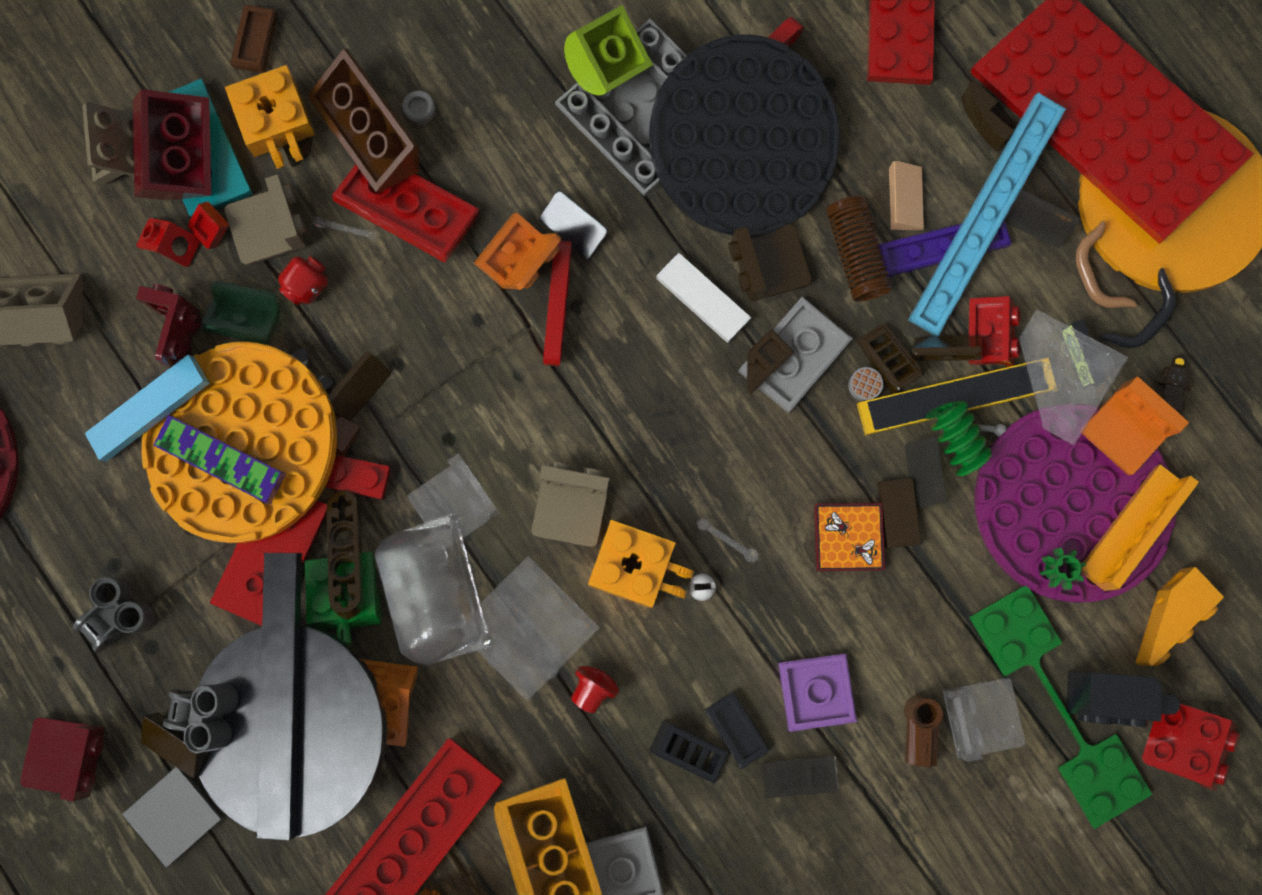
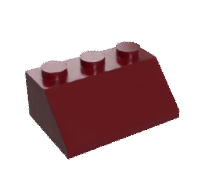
[133,89,211,200]

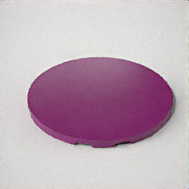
[974,404,1176,603]

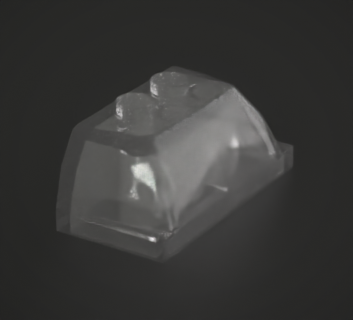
[375,514,491,665]

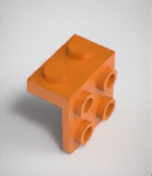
[474,212,561,290]

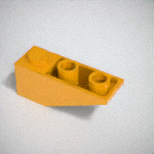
[1136,567,1224,667]

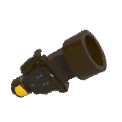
[1157,355,1192,416]

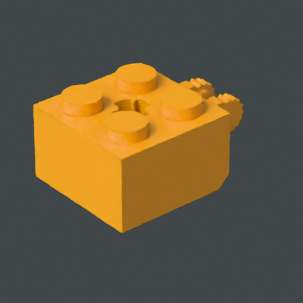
[225,65,315,169]
[588,520,694,609]

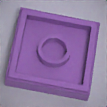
[778,653,857,732]

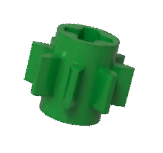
[1040,548,1086,590]

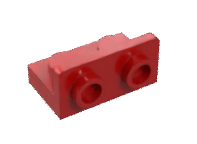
[968,296,1021,367]

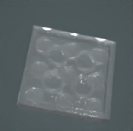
[456,556,600,701]

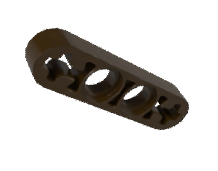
[327,490,364,619]

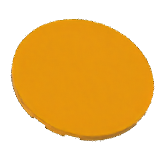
[1078,110,1262,293]
[141,342,337,543]

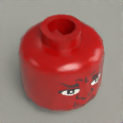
[278,255,328,306]

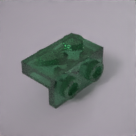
[202,281,281,345]

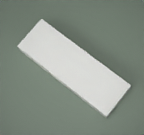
[656,253,751,343]

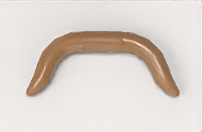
[1076,221,1137,308]

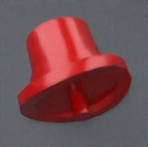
[571,666,619,713]

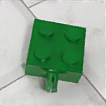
[305,551,381,647]

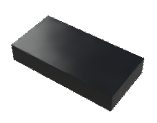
[704,691,770,769]

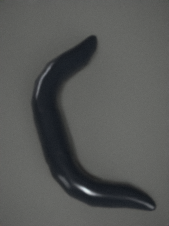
[1100,268,1176,348]

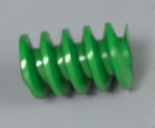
[925,401,992,476]

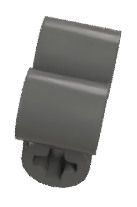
[72,577,155,653]
[163,683,238,753]

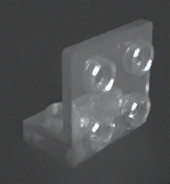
[408,453,500,550]
[943,678,1026,762]

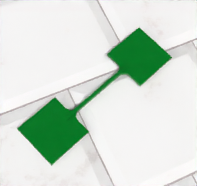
[969,586,1152,829]

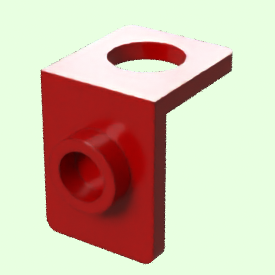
[136,218,200,267]

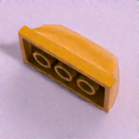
[494,778,602,895]

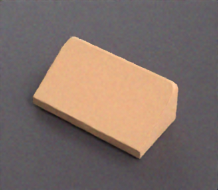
[889,161,924,230]

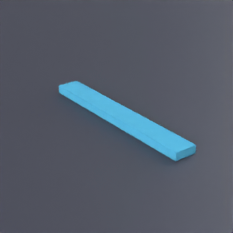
[908,93,1066,336]

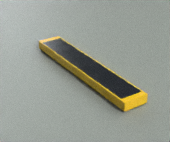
[857,358,1058,436]

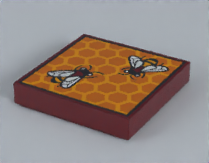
[814,503,885,572]

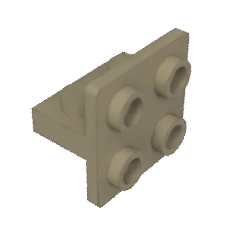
[82,102,134,185]

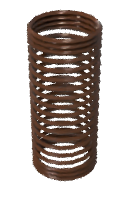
[826,195,893,302]

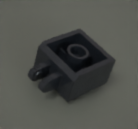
[1067,671,1180,727]

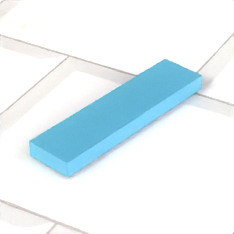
[85,355,210,462]

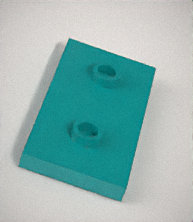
[169,79,253,217]

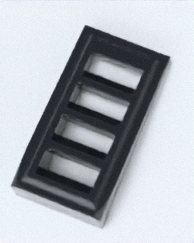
[649,721,729,784]

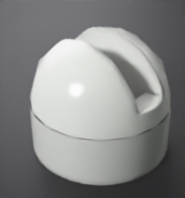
[689,574,716,601]

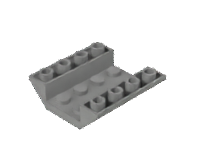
[555,18,687,196]

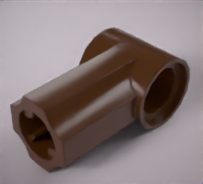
[904,695,943,767]

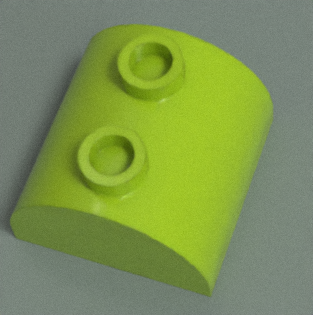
[564,5,653,95]

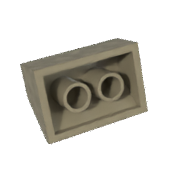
[0,274,83,347]

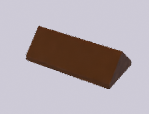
[307,48,420,192]

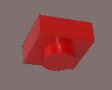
[187,201,229,250]

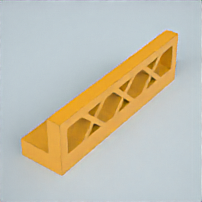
[1081,464,1199,591]

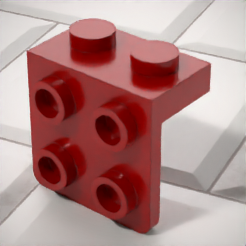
[1142,704,1240,792]

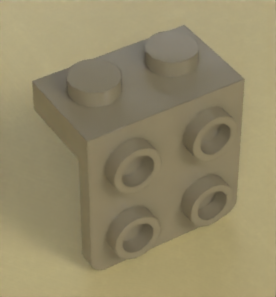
[225,174,306,266]
[531,462,609,547]

